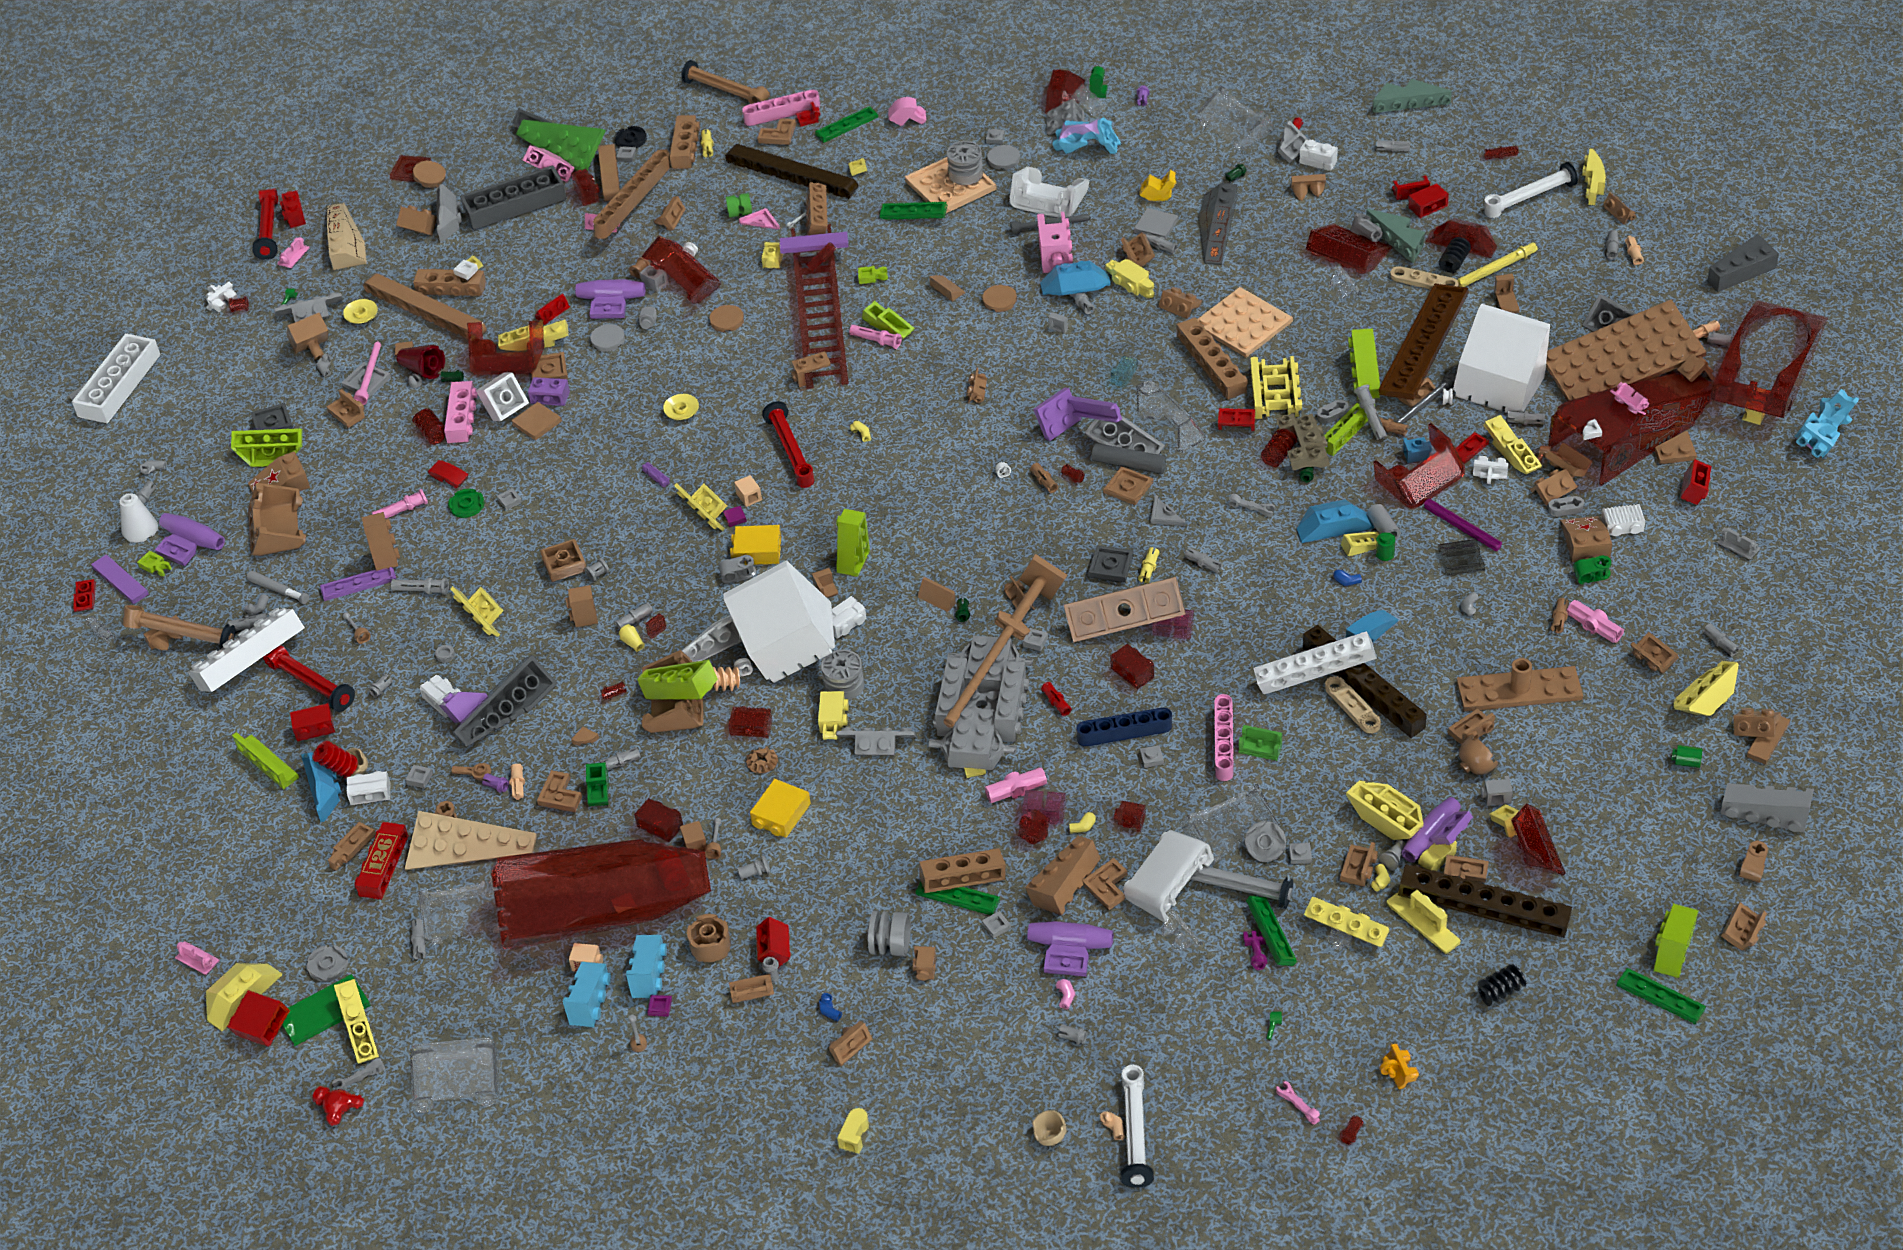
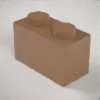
[396,205,437,235]
[565,585,598,627]

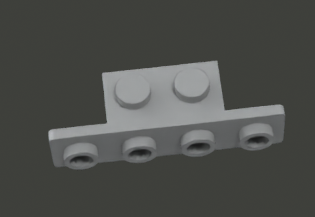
[274,292,343,322]
[836,728,916,756]

